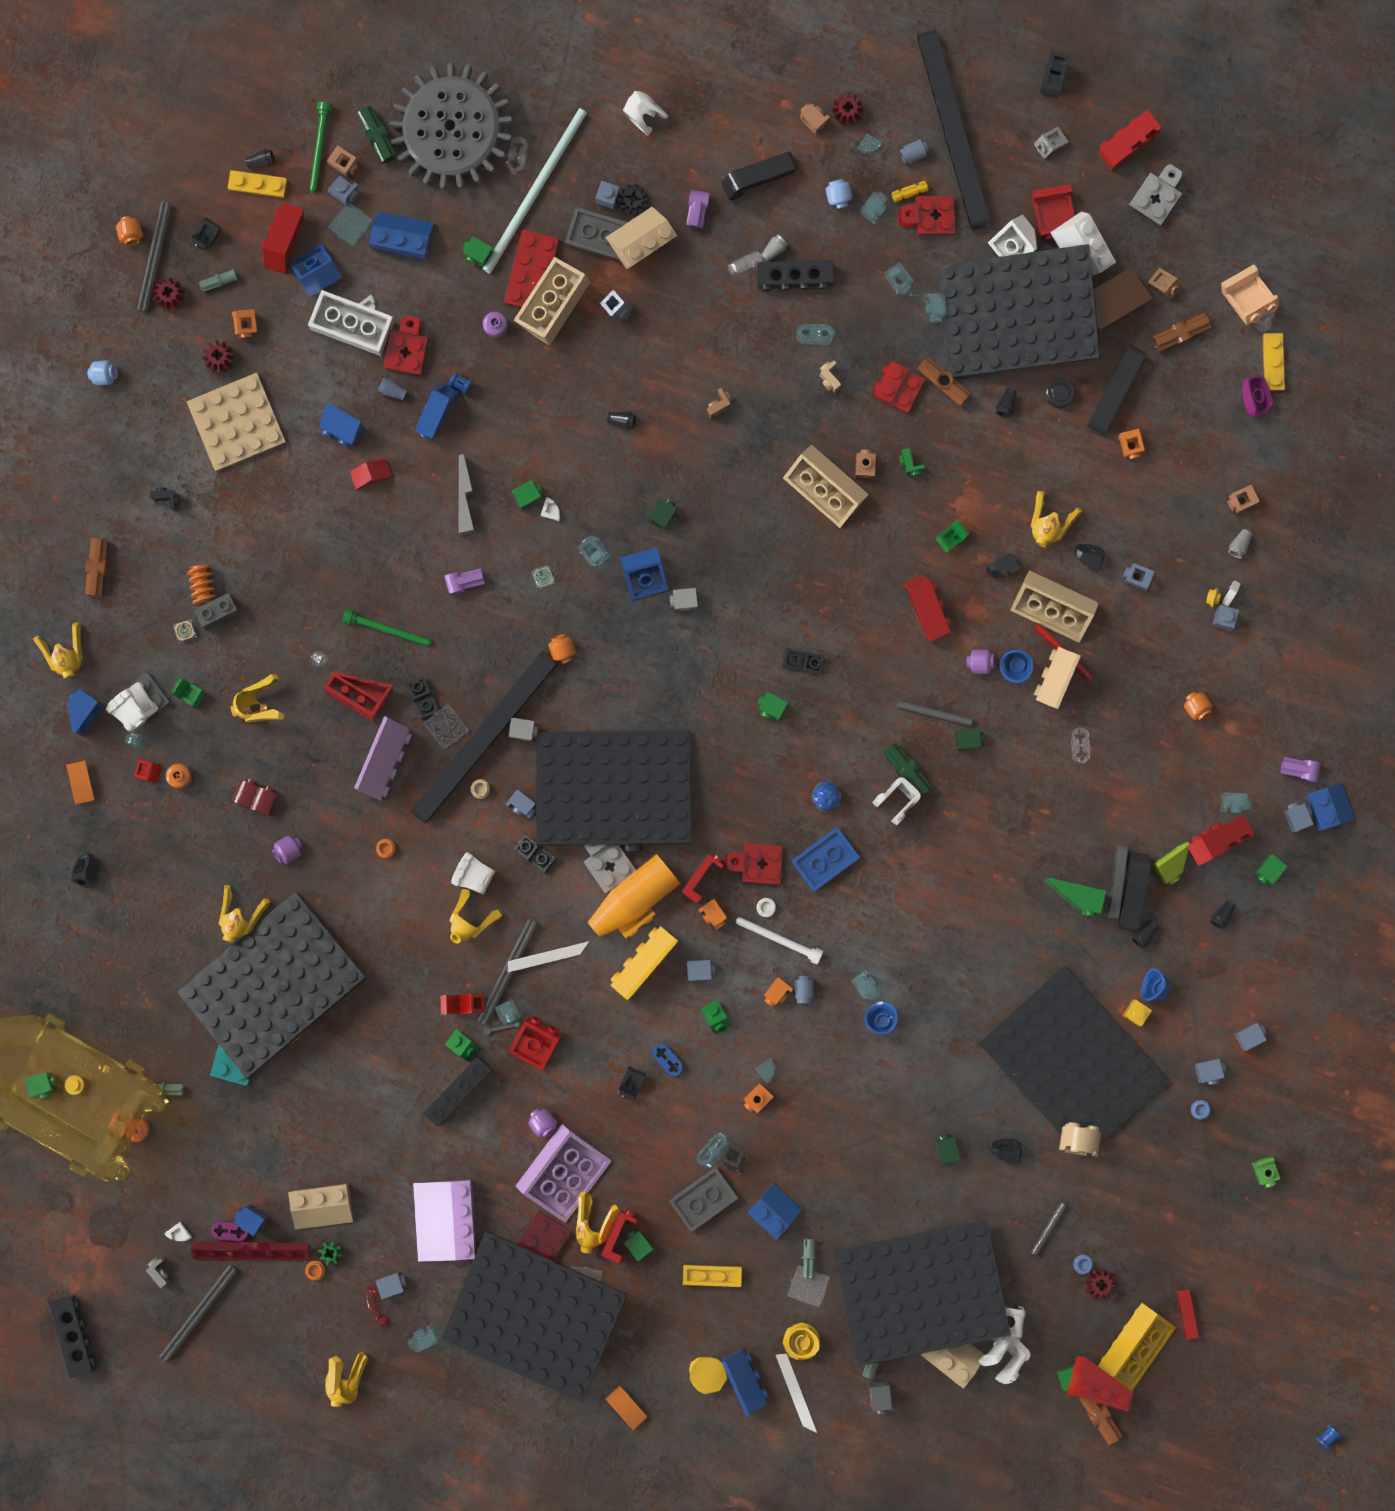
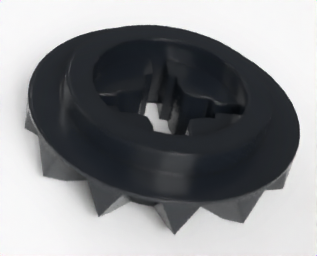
[618,184,648,214]

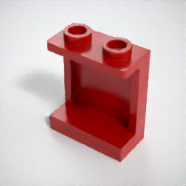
[1031,184,1074,241]
[681,854,724,904]
[601,1208,638,1263]

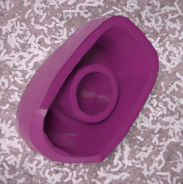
[1242,375,1273,418]

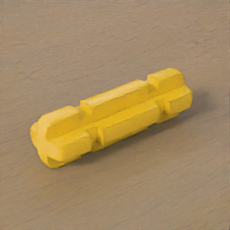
[892,181,928,202]

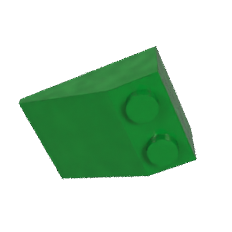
[1044,878,1106,917]

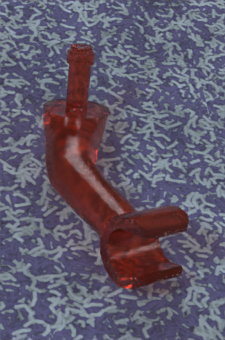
[366,1285,389,1328]

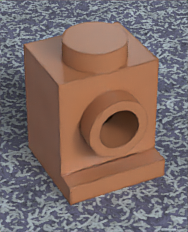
[800,103,830,135]
[327,145,358,177]
[855,450,876,479]
[1227,485,1260,513]

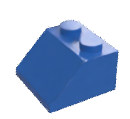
[289,244,342,297]
[319,403,365,448]
[620,548,668,600]
[68,689,105,736]
[1305,783,1354,831]
[747,1183,802,1240]

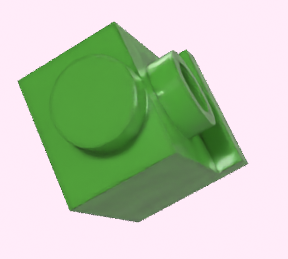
[1252,1156,1280,1188]

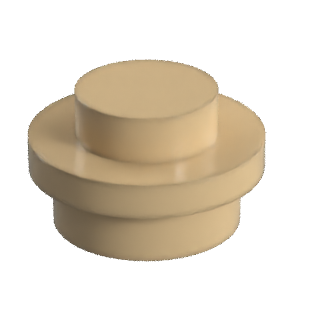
[471,779,490,799]

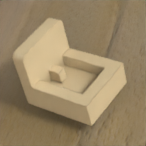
[820,360,841,393]

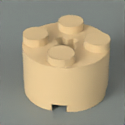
[1059,1122,1101,1156]

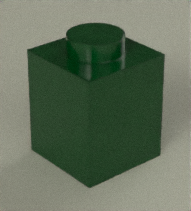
[649,499,677,530]
[955,728,984,750]
[935,1134,960,1164]

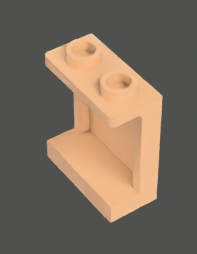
[1221,264,1279,326]

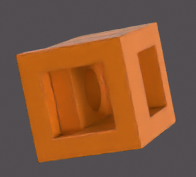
[232,309,257,338]
[1118,429,1145,460]
[698,899,727,930]
[764,977,793,1008]
[743,1083,773,1113]

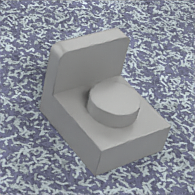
[1034,127,1068,159]
[146,1257,169,1288]

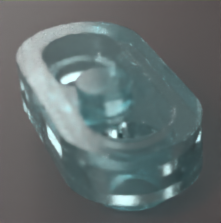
[796,324,834,344]
[697,1133,730,1168]

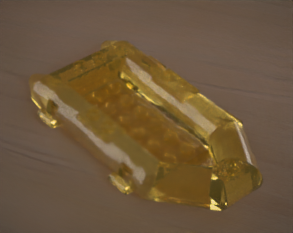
[0,1013,169,1181]

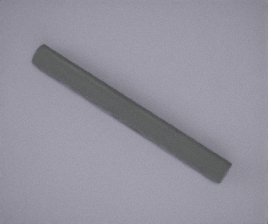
[897,700,973,726]

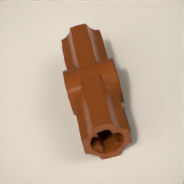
[1152,313,1211,352]
[917,357,971,406]
[85,538,108,597]
[1078,1398,1123,1445]

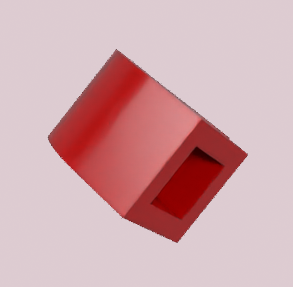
[440,993,485,1015]

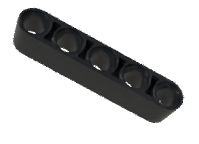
[1087,345,1146,435]

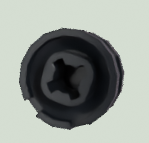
[1046,379,1074,408]

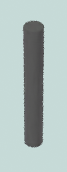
[1031,1202,1067,1256]

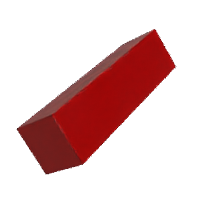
[1176,1288,1199,1340]

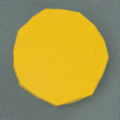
[783,1322,820,1360]
[689,1357,727,1394]

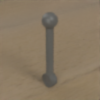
[483,1021,523,1035]

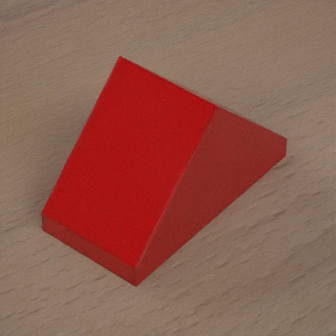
[350,459,392,490]

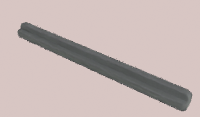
[137,201,172,312]
[478,919,537,1025]
[160,1265,237,1363]

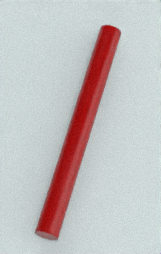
[1034,623,1094,682]

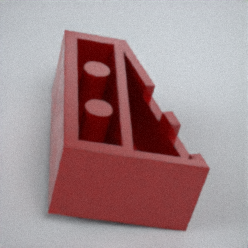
[1098,110,1162,171]
[261,202,304,275]
[902,574,951,642]
[323,671,393,722]
[1187,814,1254,866]
[1067,1356,1133,1412]

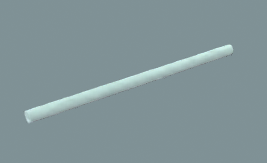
[483,108,587,274]

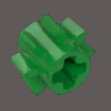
[318,1241,343,1265]

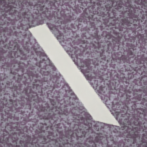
[508,941,589,972]
[776,1354,817,1433]

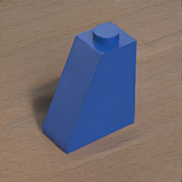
[415,383,460,438]

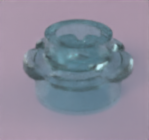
[124,732,143,748]

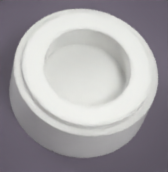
[757,898,776,917]

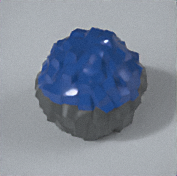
[811,781,842,812]

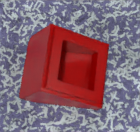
[134,759,161,783]

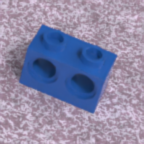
[234,1204,269,1236]

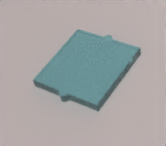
[328,202,373,247]

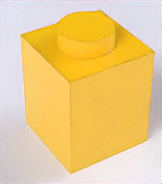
[1122,1000,1152,1026]

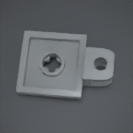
[1129,164,1182,226]
[584,845,636,894]

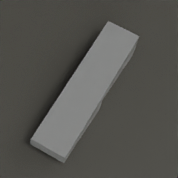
[459,454,475,536]

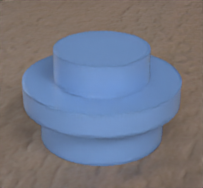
[1191,1100,1210,1120]
[1073,1255,1093,1274]

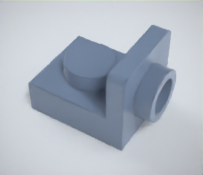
[328,176,358,205]

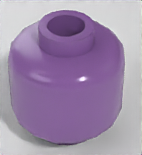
[483,312,508,338]
[967,649,996,674]
[272,835,302,864]
[528,1108,557,1138]

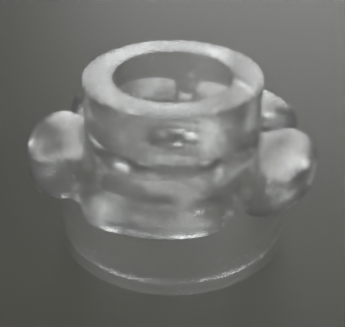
[311,650,329,668]

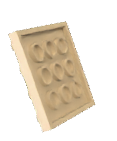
[186,373,286,472]

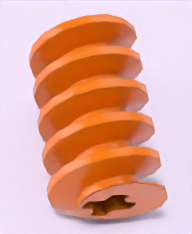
[187,564,216,606]

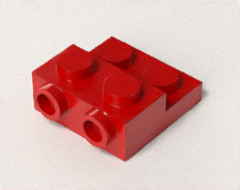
[873,361,925,414]
[508,1016,562,1071]

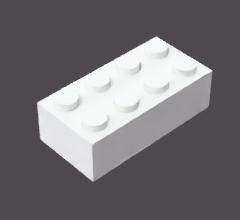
[308,290,395,356]

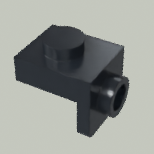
[190,217,222,249]
[150,487,180,511]
[617,1066,646,1100]

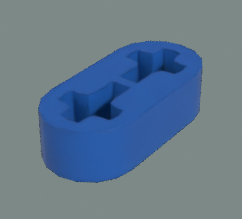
[652,1044,683,1076]

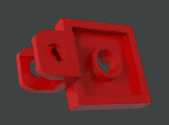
[898,196,955,235]
[383,315,428,375]
[724,843,783,885]

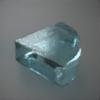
[857,133,883,153]
[755,1057,774,1084]

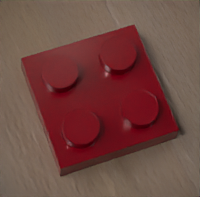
[518,1211,571,1260]

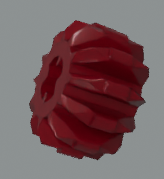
[831,93,864,126]
[152,278,185,310]
[202,340,235,373]
[1084,1267,1118,1301]

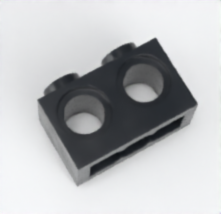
[1040,51,1070,98]

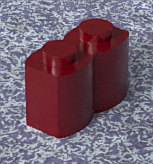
[232,779,278,816]

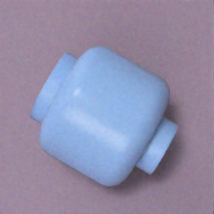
[826,179,853,208]
[87,360,118,386]

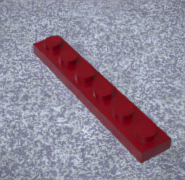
[191,1241,310,1260]

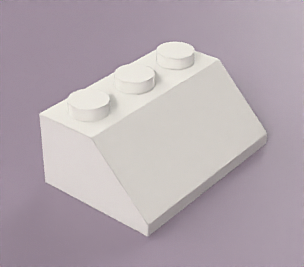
[1050,212,1116,275]

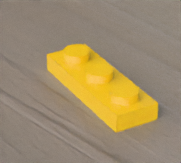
[228,170,287,198]
[1263,333,1285,391]
[683,1265,742,1287]

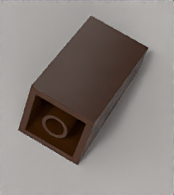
[1094,267,1153,336]

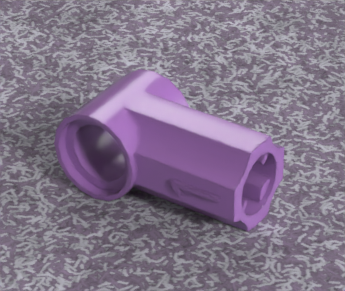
[686,190,710,230]
[444,568,485,595]
[1281,757,1321,782]

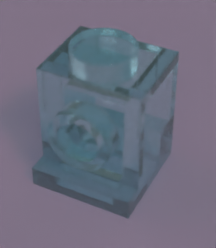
[860,191,888,224]
[883,262,913,294]
[924,293,946,323]
[578,536,611,567]
[1221,792,1251,813]
[850,970,879,1000]
[495,999,521,1025]
[407,1324,439,1353]

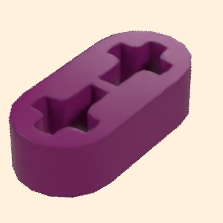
[211,1221,249,1241]

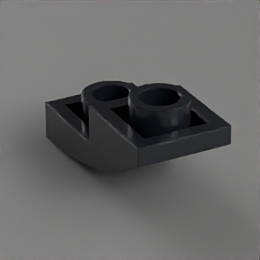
[781,648,825,675]
[406,676,440,721]
[514,834,557,874]

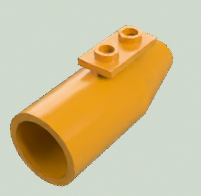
[588,854,681,938]

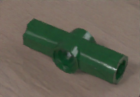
[357,105,397,164]
[883,742,932,797]

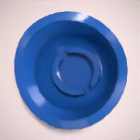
[1000,649,1033,683]
[1141,968,1171,1001]
[864,1002,898,1035]

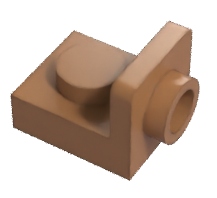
[1148,268,1181,301]
[707,388,732,419]

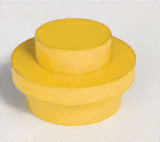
[1206,588,1221,608]
[65,1075,84,1095]

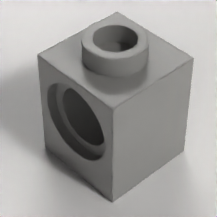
[670,588,698,611]
[509,718,538,742]

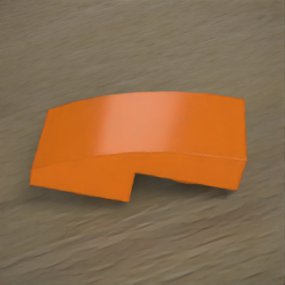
[66,760,94,804]
[605,1386,647,1430]

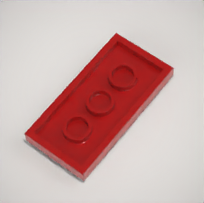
[504,230,559,308]

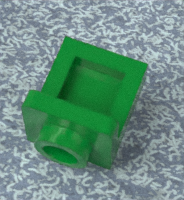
[899,448,926,477]
[935,520,969,553]
[171,677,206,708]
[701,1000,731,1035]
[445,1029,480,1062]

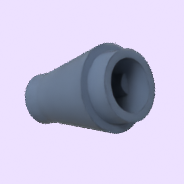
[377,377,407,400]

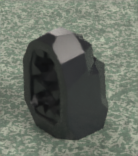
[1073,544,1105,571]
[985,553,1020,579]
[71,853,96,888]
[990,1139,1022,1164]

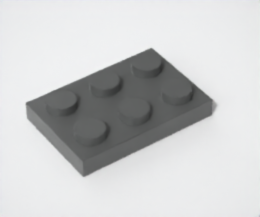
[565,207,628,261]
[668,1166,738,1232]

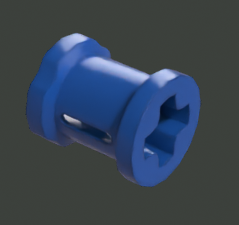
[448,371,473,395]
[1316,1425,1342,1451]

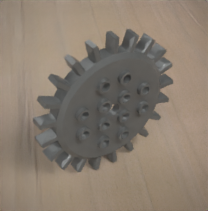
[390,63,514,190]

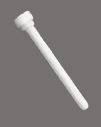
[736,918,823,965]

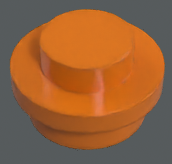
[376,839,395,858]
[305,1261,325,1280]

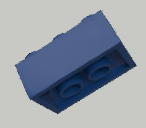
[369,212,434,260]
[721,1348,769,1416]

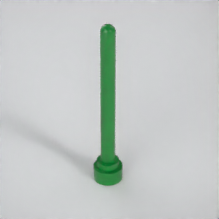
[309,102,333,193]
[342,608,432,646]

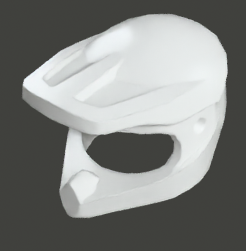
[623,91,669,136]

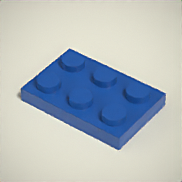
[791,827,860,892]

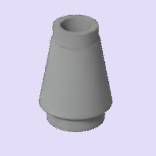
[761,234,789,262]
[1228,529,1252,559]

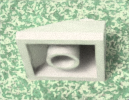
[988,215,1037,257]

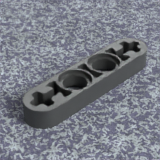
[1108,844,1128,919]

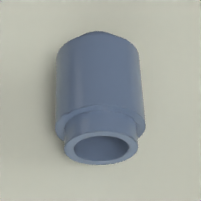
[899,139,929,164]
[794,976,814,1003]

